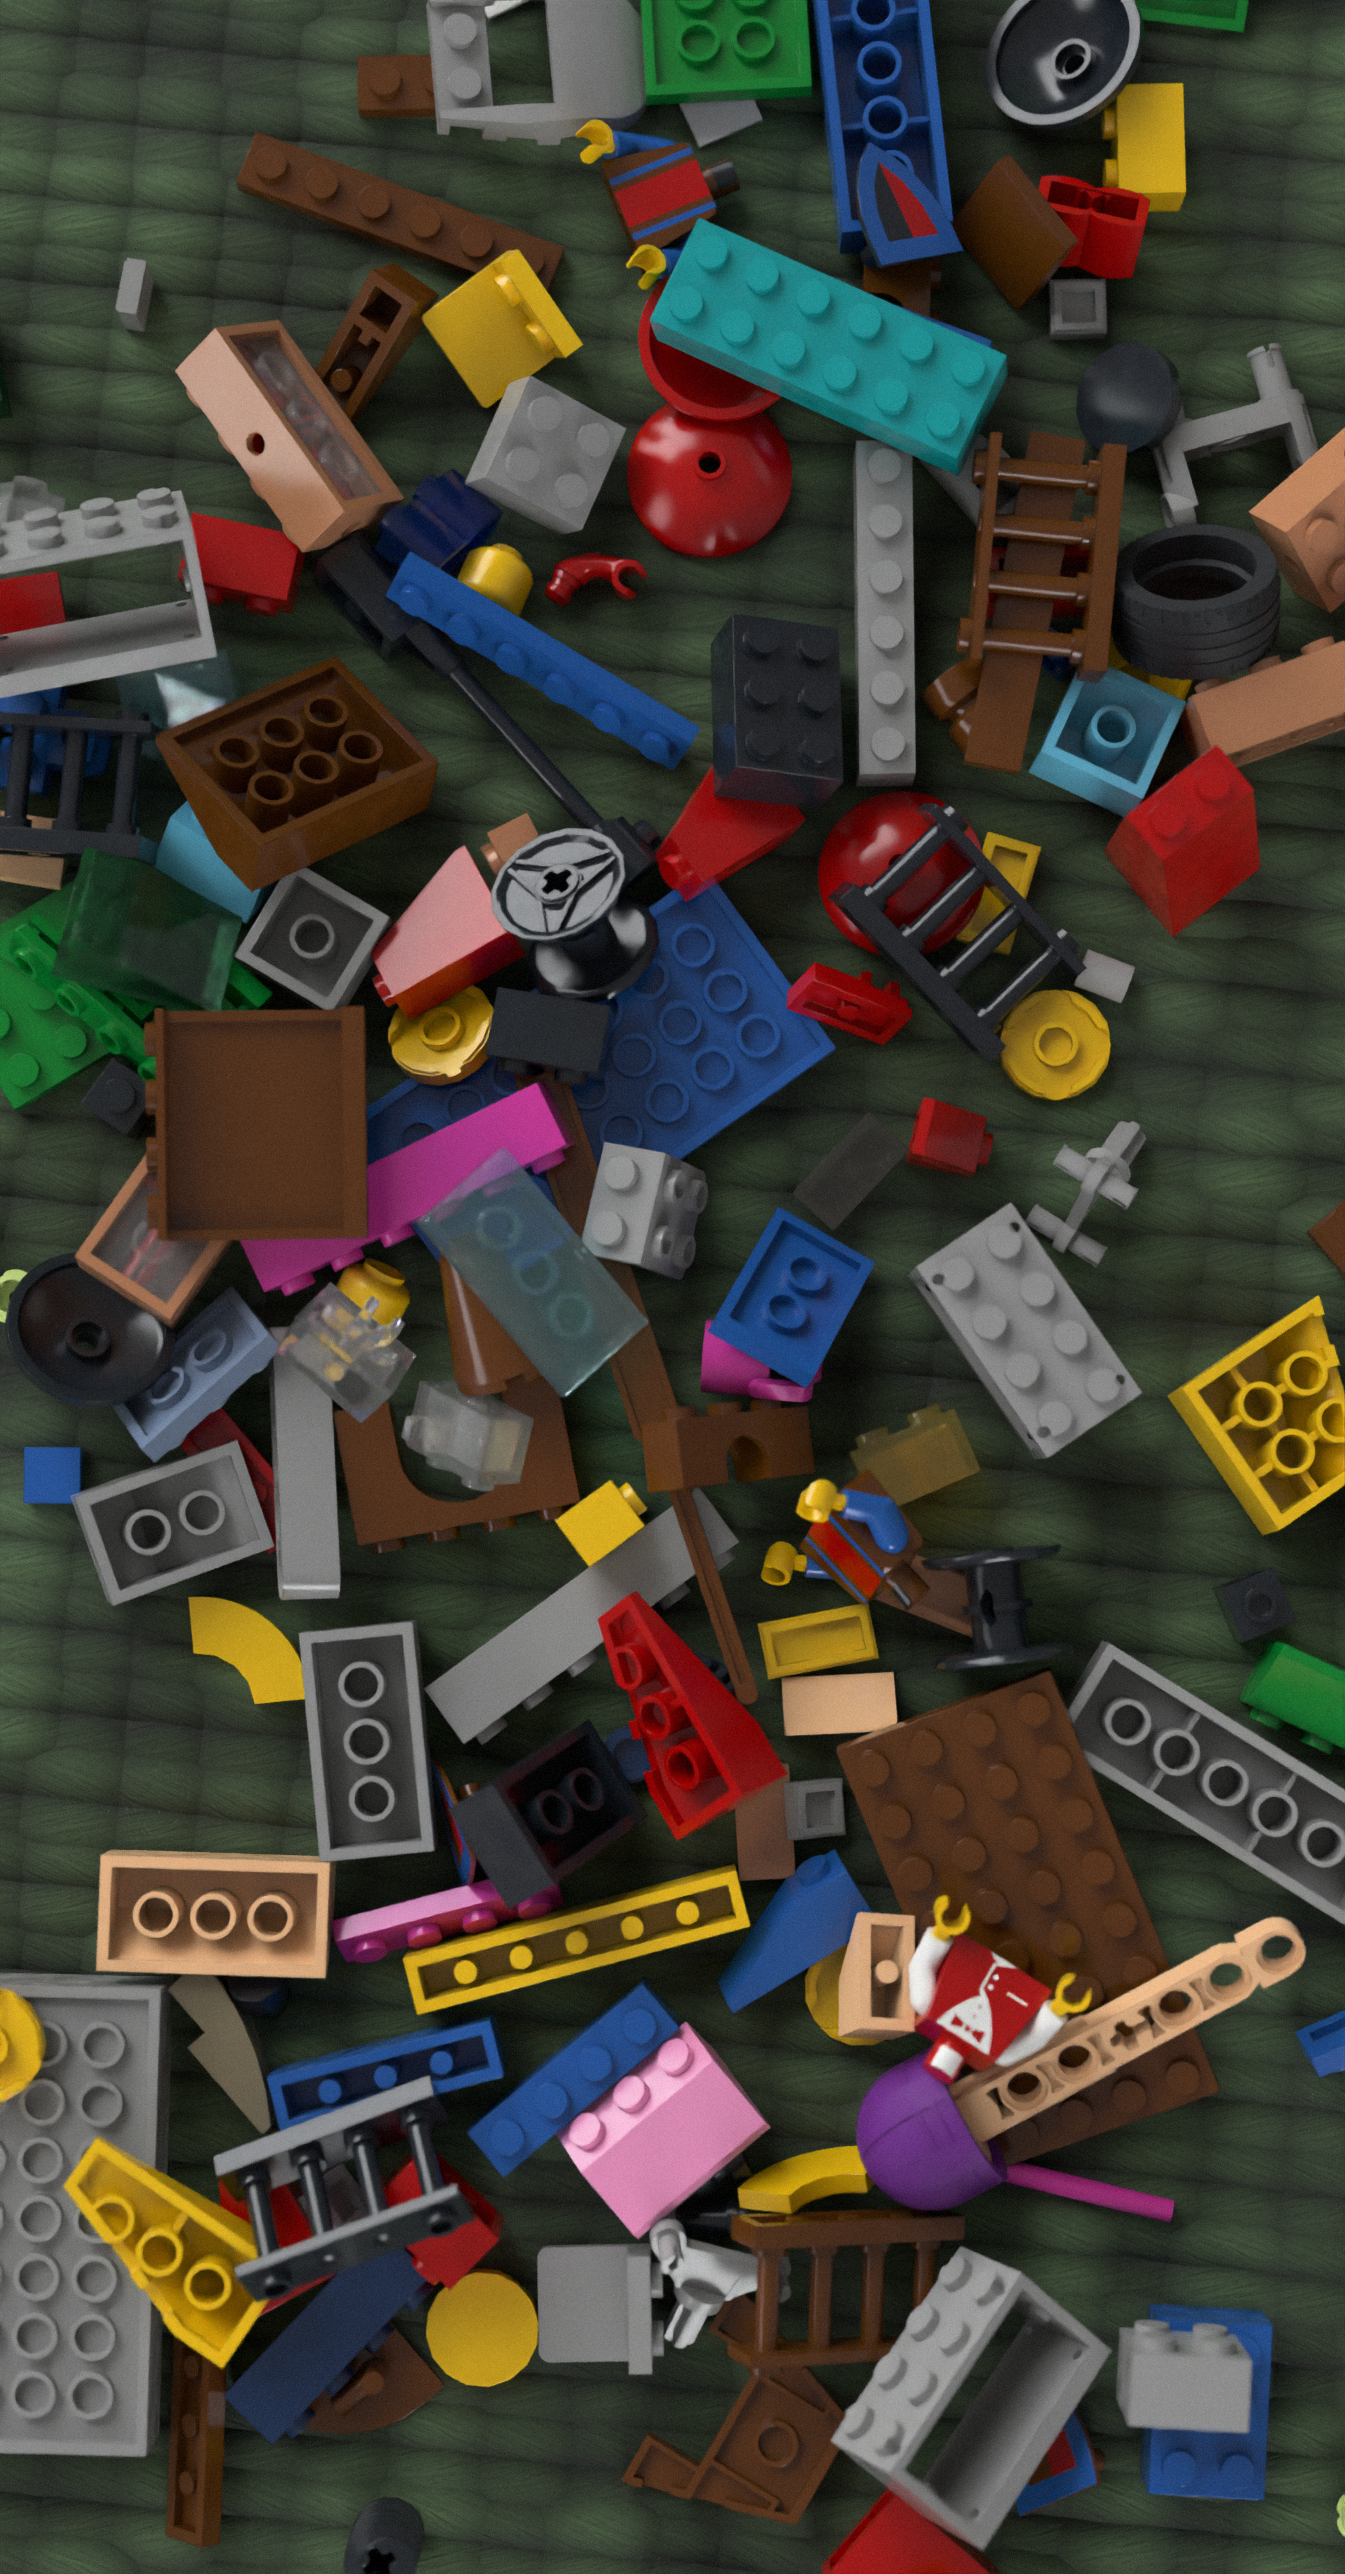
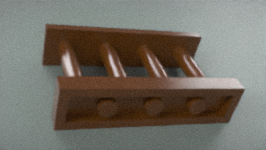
[956,432,1127,683]
[728,2207,965,2377]

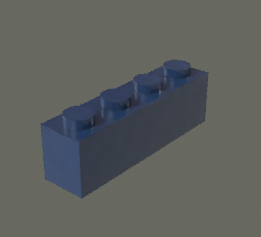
[223,2247,434,2445]

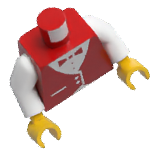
[908,1896,1092,2084]

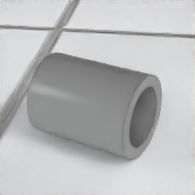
[1074,949,1135,1003]

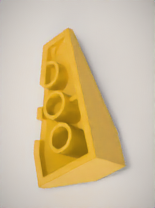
[63,2136,284,2369]

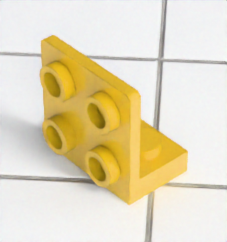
[421,250,583,408]

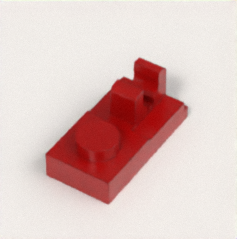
[786,962,912,1045]

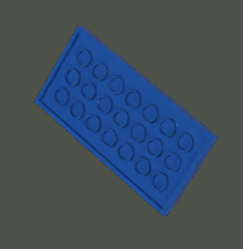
[367,883,836,1277]

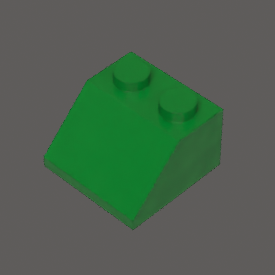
[1239,1639,1345,1755]

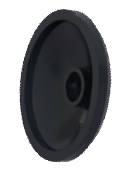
[985,0,1144,130]
[5,1252,176,1407]

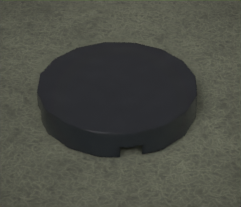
[1076,342,1182,457]

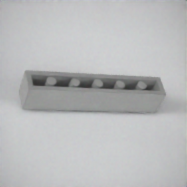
[853,440,916,786]
[424,1487,739,1745]

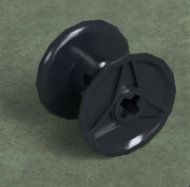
[491,828,659,1003]
[921,1544,1075,1669]

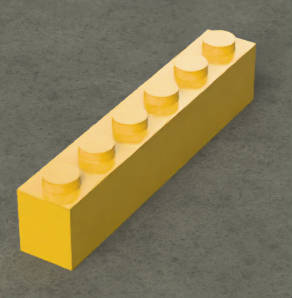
[403,1864,750,2015]

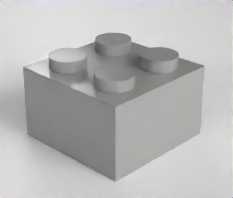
[465,375,626,535]
[235,867,394,1010]
[1116,2320,1252,2433]

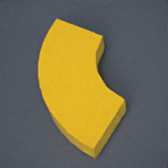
[188,1596,305,1704]
[738,2146,875,2215]

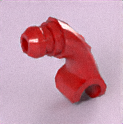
[545,552,647,606]

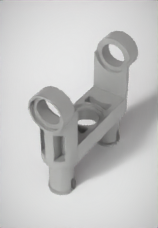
[1152,343,1319,528]

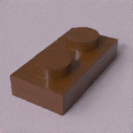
[357,55,436,118]

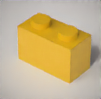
[1101,83,1186,212]
[555,1480,647,1567]

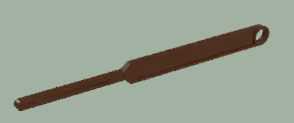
[513,1071,758,1705]

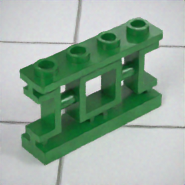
[9,861,273,1084]

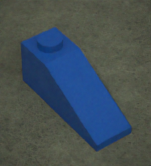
[717,1849,873,2013]

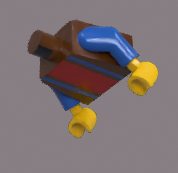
[575,119,740,290]
[761,1469,930,1611]

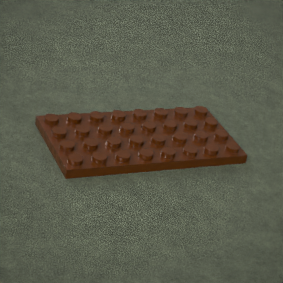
[836,1666,1220,2167]

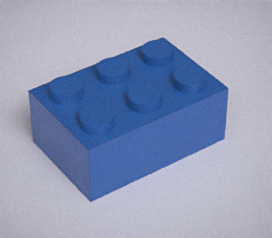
[1140,2304,1273,2501]

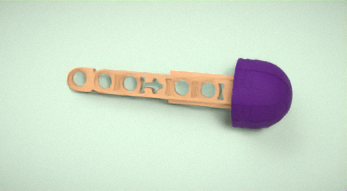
[856,1917,1305,2210]

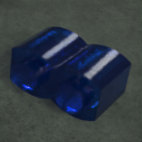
[375,468,504,574]

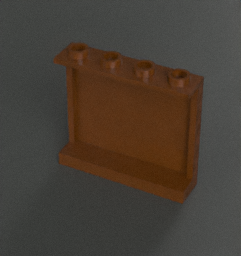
[144,1006,369,1241]

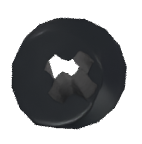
[343,2497,425,2574]

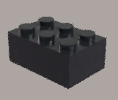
[711,613,844,810]
[448,1719,648,1909]

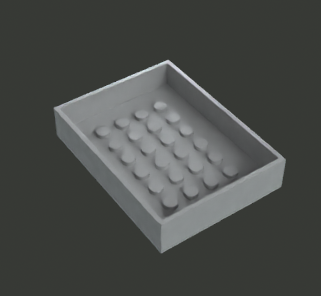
[0,1973,173,2457]

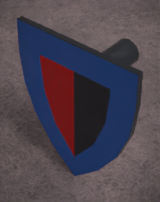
[854,142,964,268]

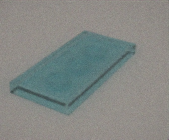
[416,1147,649,1397]

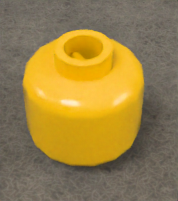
[457,544,533,617]
[327,1258,410,1346]

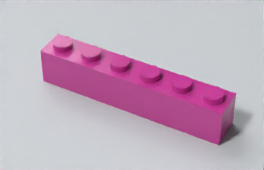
[240,1083,575,1296]

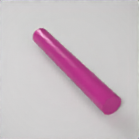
[1004,2162,1174,2223]

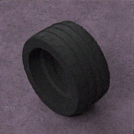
[1111,524,1281,680]

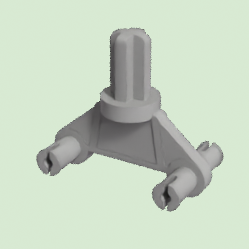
[1025,1121,1146,1268]
[649,2208,791,2349]

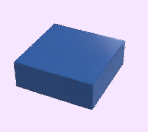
[23,1447,84,1504]

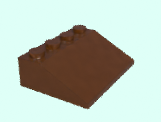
[156,656,439,892]

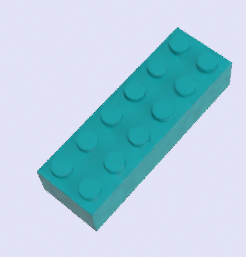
[650,218,1008,476]

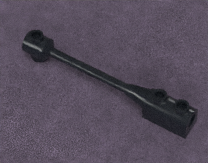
[313,529,661,895]

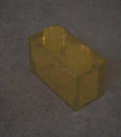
[848,1403,981,1506]

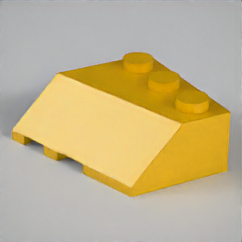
[1167,1295,1345,1536]

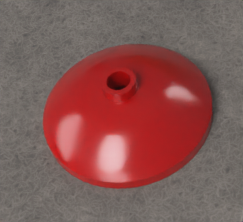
[638,275,782,422]
[627,403,792,559]
[818,792,985,956]

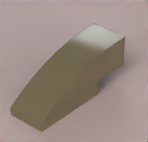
[167,1974,277,2134]

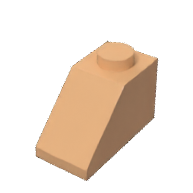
[838,1912,915,2040]

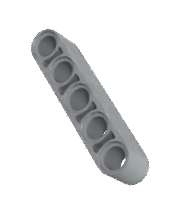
[268,1326,340,1600]

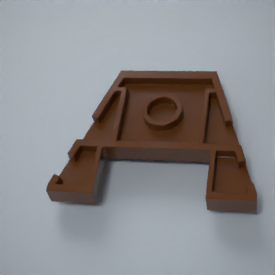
[621,2293,847,2525]

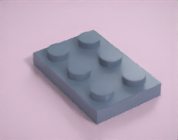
[112,1285,282,1462]

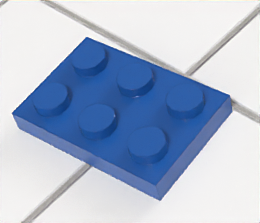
[707,1207,875,1389]

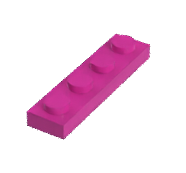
[331,1879,565,1963]

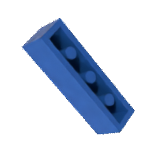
[467,1976,680,2177]
[267,2011,507,2131]

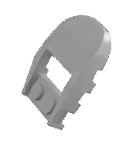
[426,0,647,145]

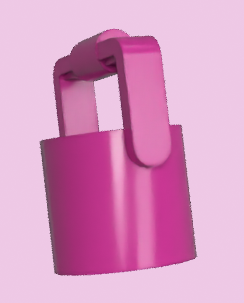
[700,1320,823,1402]

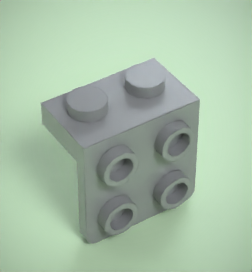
[579,1142,708,1280]
[537,2243,664,2374]

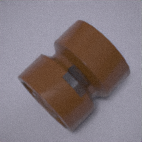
[920,658,984,757]

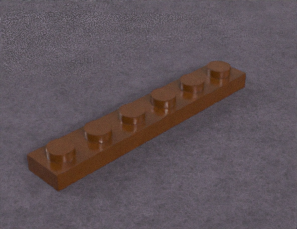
[236,132,565,294]

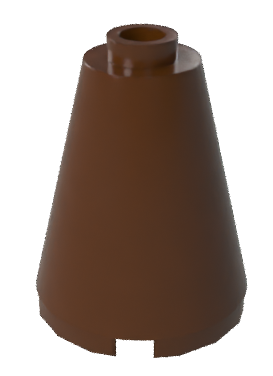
[439,1230,563,1396]

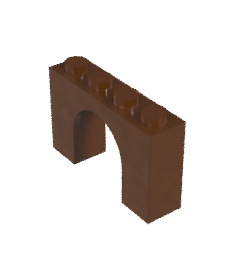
[333,1369,582,1554]

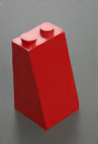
[1103,744,1260,938]

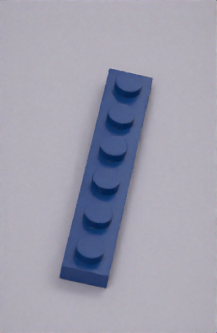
[385,551,700,770]

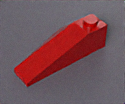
[597,1591,788,1841]

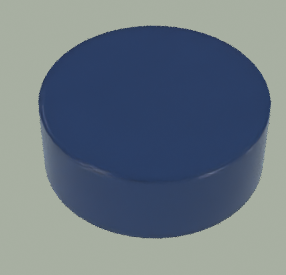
[605,1725,651,1783]

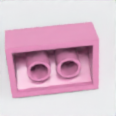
[556,2022,770,2239]

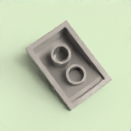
[70,1440,275,1606]

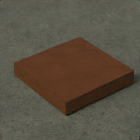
[952,154,1079,312]

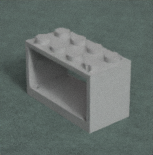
[0,487,217,698]
[908,1202,1142,1459]
[831,2246,1112,2550]

